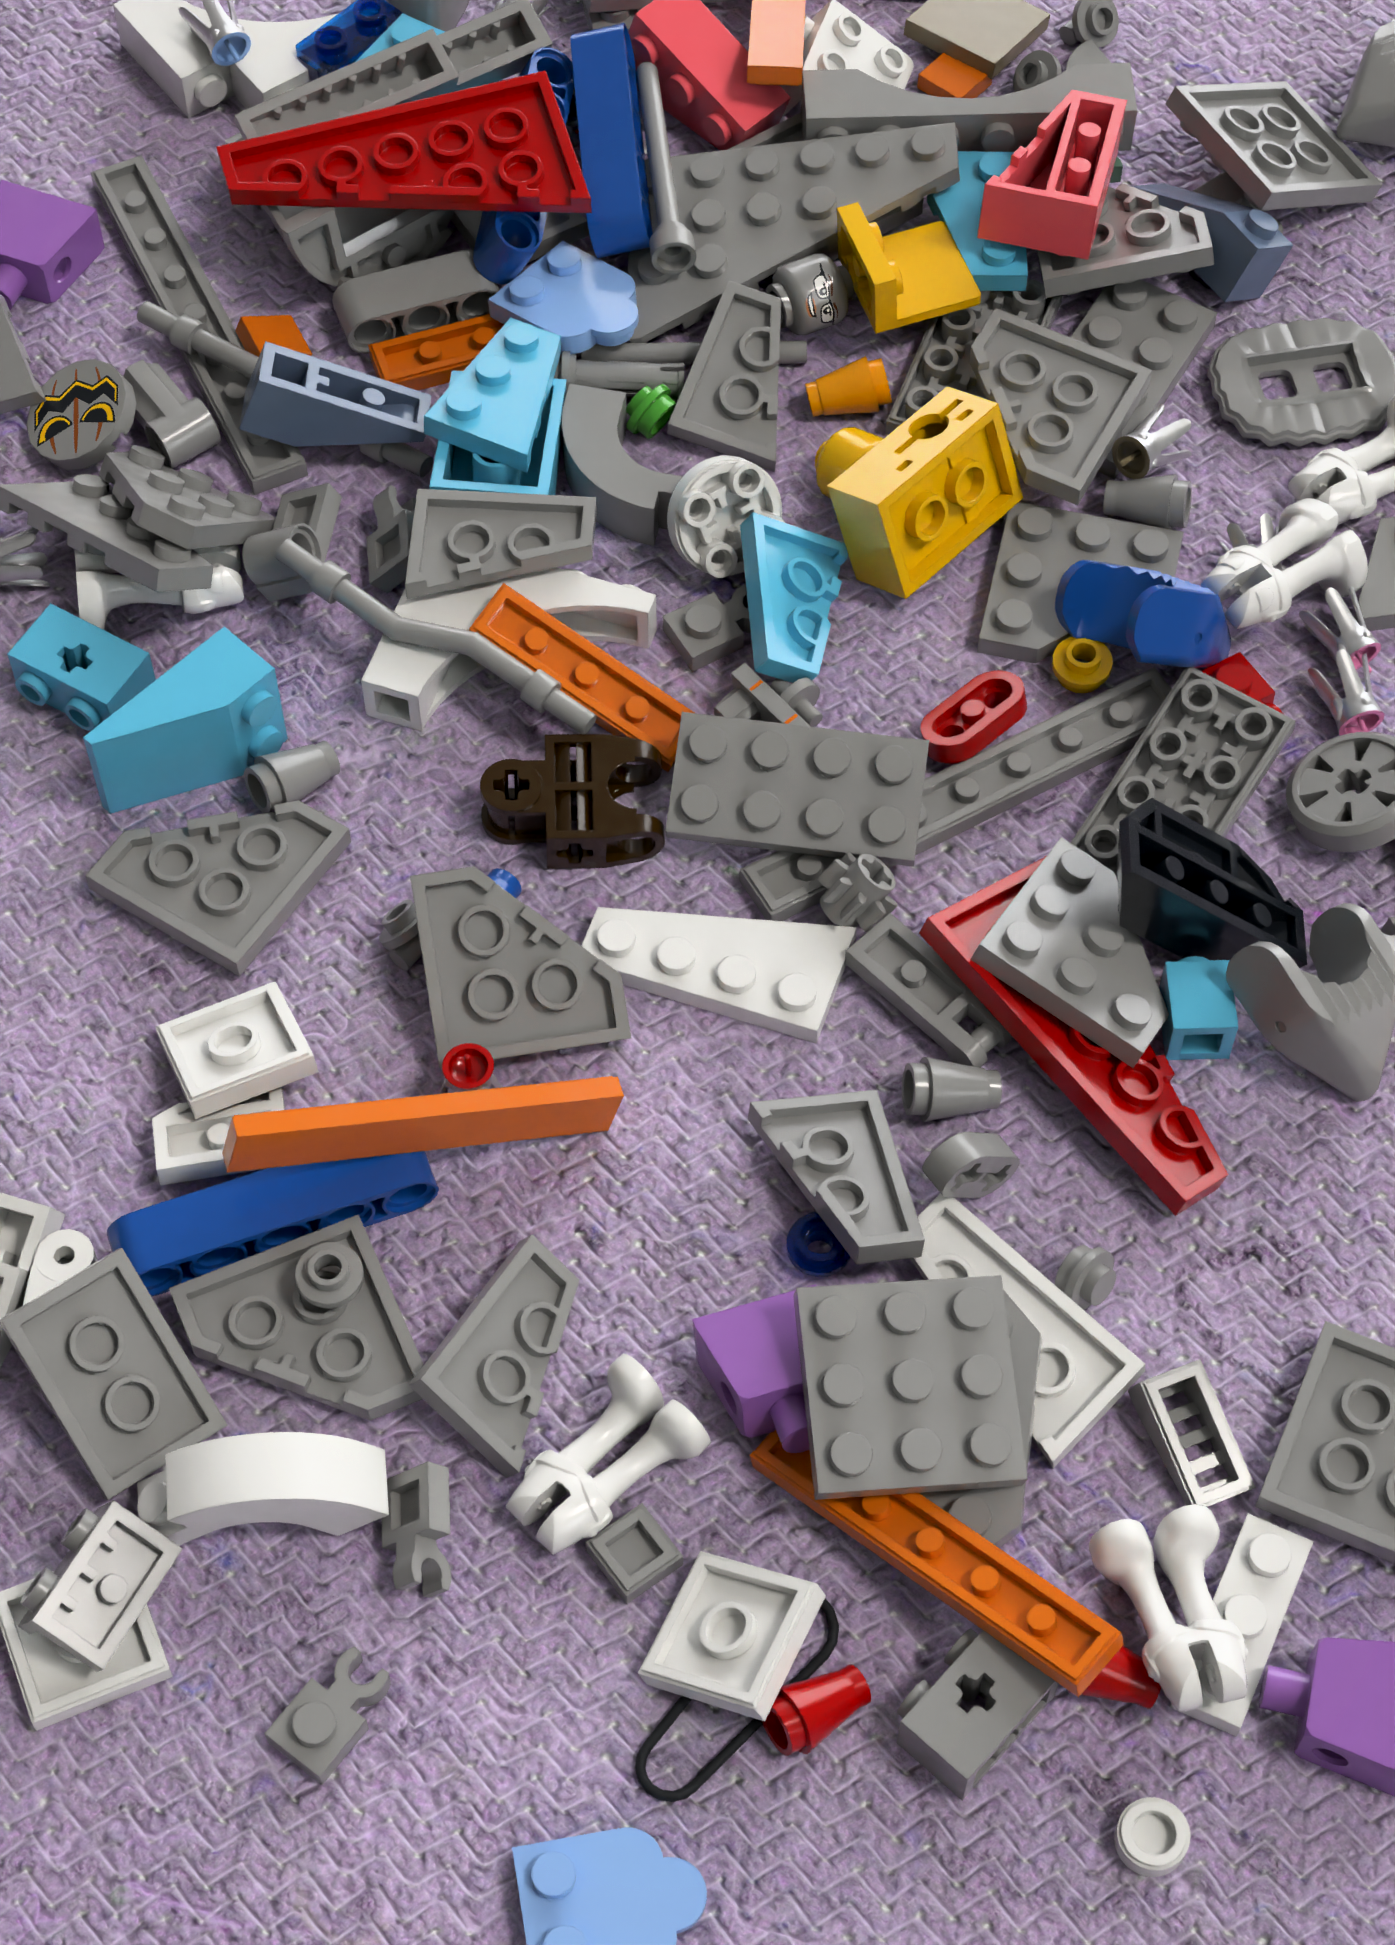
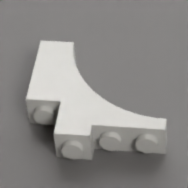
[113,0,388,119]
[361,567,657,732]

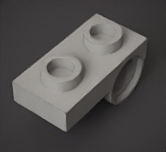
[242,483,342,602]

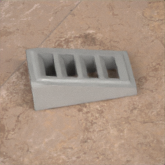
[1128,1359,1256,1507]

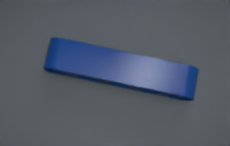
[570,23,653,258]
[473,47,574,285]
[107,1151,439,1297]

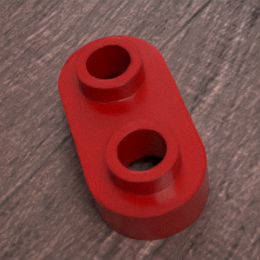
[920,670,1027,764]

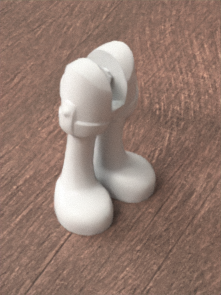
[1288,395,1395,525]
[1201,498,1368,629]
[74,545,244,630]
[506,1353,711,1555]
[1089,1504,1249,1712]

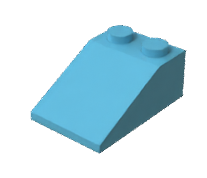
[429,370,567,495]
[83,626,288,814]

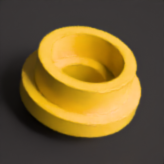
[1052,636,1113,693]

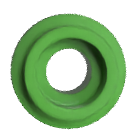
[626,384,676,439]

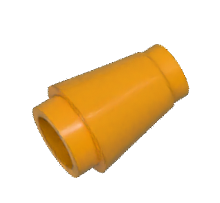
[805,356,892,417]

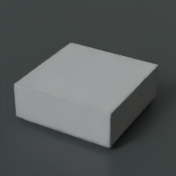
[585,1503,683,1604]

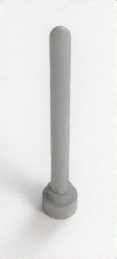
[636,62,697,274]

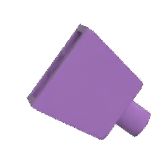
[0,180,105,310]
[692,1284,817,1453]
[1259,1637,1395,1797]

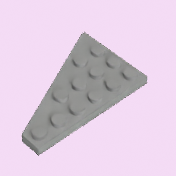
[628,122,960,343]

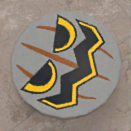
[27,359,137,470]

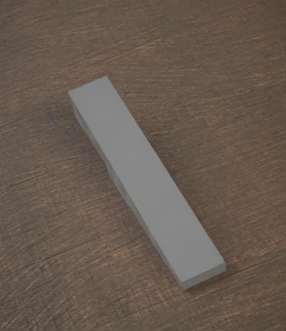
[234,0,553,140]

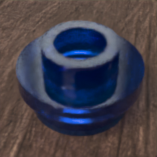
[786,1212,851,1277]

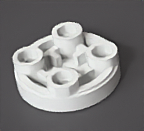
[667,455,785,578]

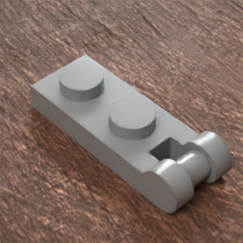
[845,913,1013,1068]

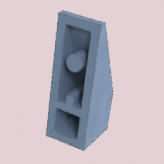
[1132,183,1293,302]
[239,341,432,447]

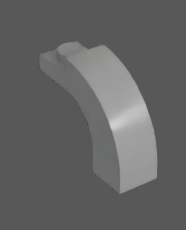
[562,383,683,546]

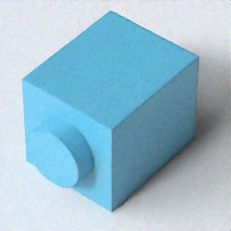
[1159,956,1238,1060]

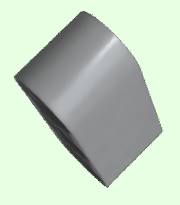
[332,249,499,354]

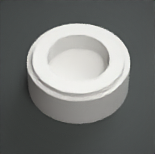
[1114,1797,1191,1877]

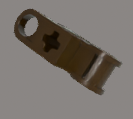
[480,734,665,869]

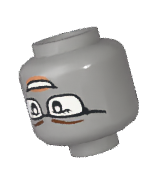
[766,253,854,335]

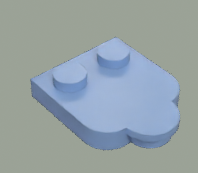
[488,241,639,354]
[512,1827,707,1945]

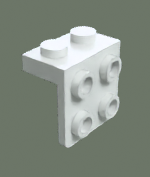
[780,0,914,116]

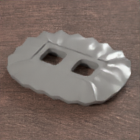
[1207,318,1395,447]

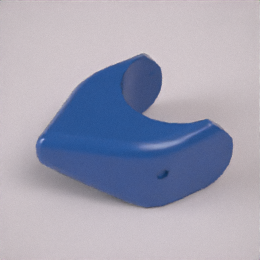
[1055,560,1231,668]

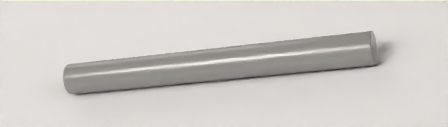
[581,340,807,365]

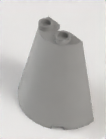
[225,132,454,287]

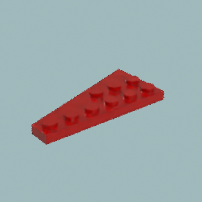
[216,70,592,213]
[919,856,1228,1216]

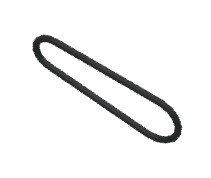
[635,1598,839,1802]

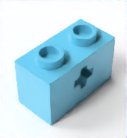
[7,603,156,731]

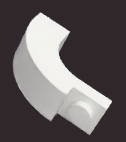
[137,1432,389,1546]

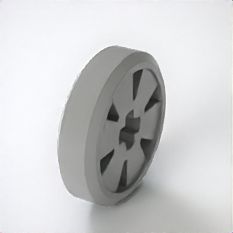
[1286,732,1395,852]

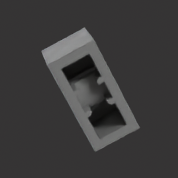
[897,1628,1059,1801]

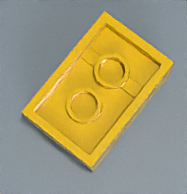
[827,386,1023,599]

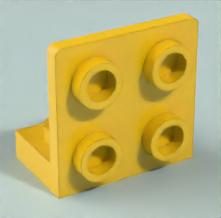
[837,202,981,334]

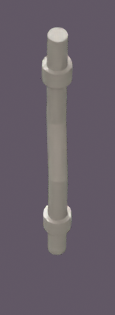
[137,301,433,477]
[275,539,597,734]

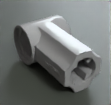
[123,359,221,469]

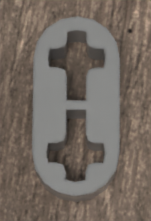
[922,1132,1020,1198]

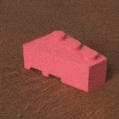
[628,0,791,150]
[977,90,1127,260]

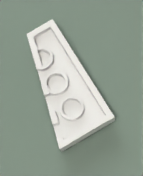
[581,907,857,1044]
[910,1193,1145,1469]

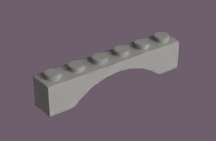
[801,63,1137,152]

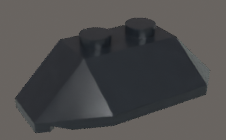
[1117,798,1307,968]

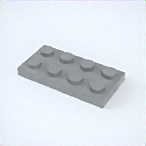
[1071,280,1217,479]
[665,712,929,867]

